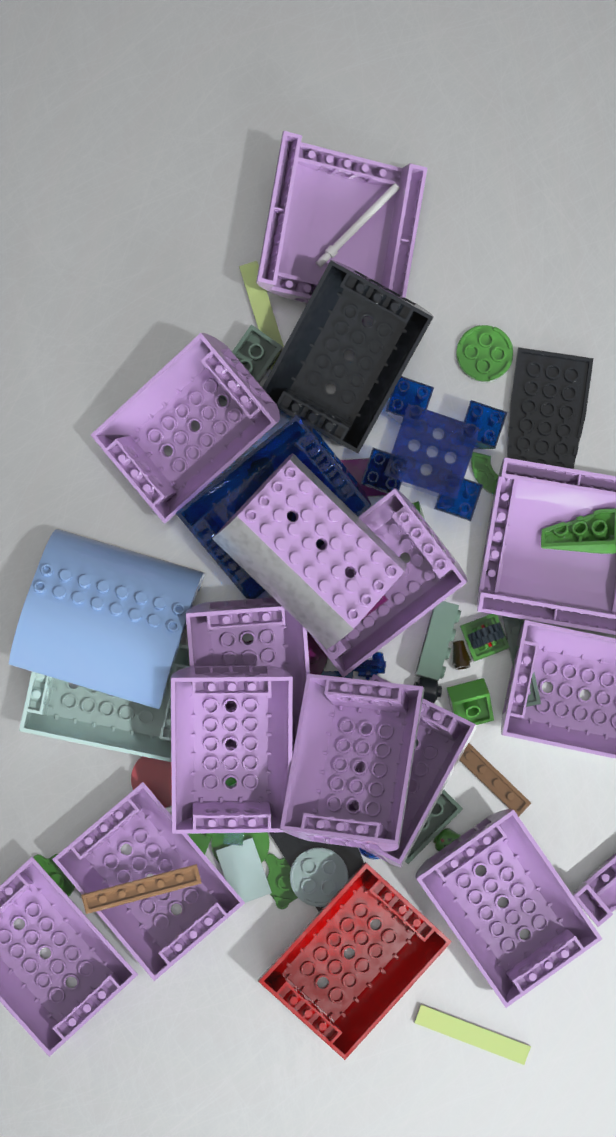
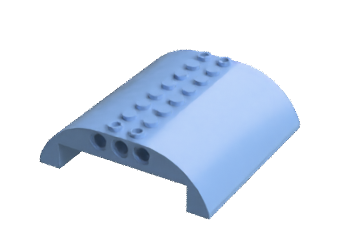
[9,529,205,709]

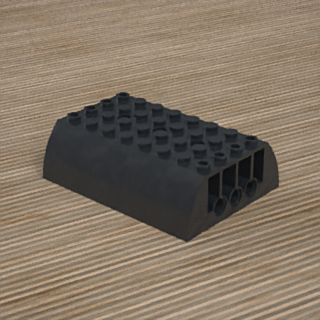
[262,260,434,454]

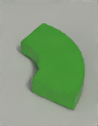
[471,452,498,496]

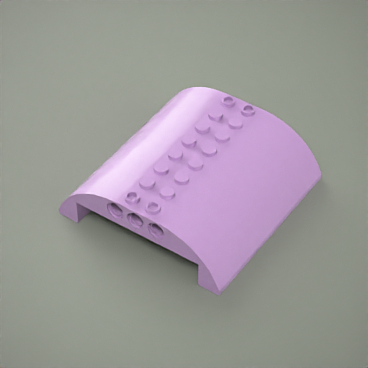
[256,131,427,303]
[477,457,616,635]

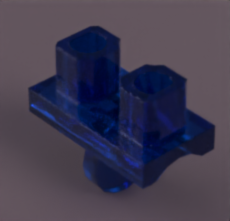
[352,652,386,680]

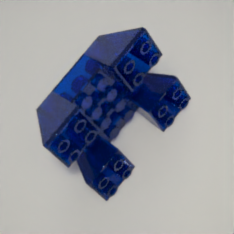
[361,376,508,522]

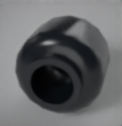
[414,677,442,703]

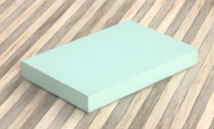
[216,837,272,903]

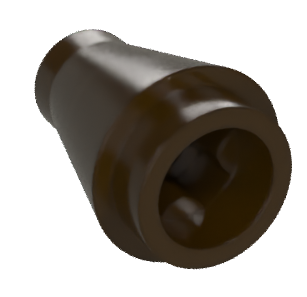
[453,640,472,670]

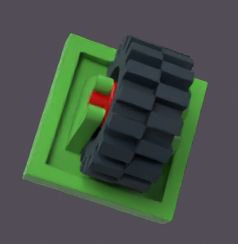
[460,614,509,662]

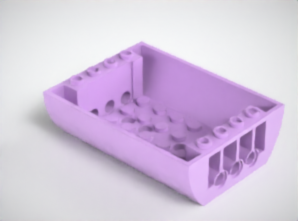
[311,489,468,677]

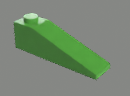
[541,509,616,554]

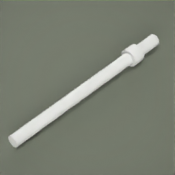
[315,183,400,268]

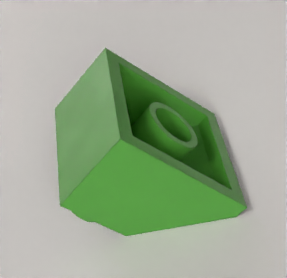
[447,678,494,725]

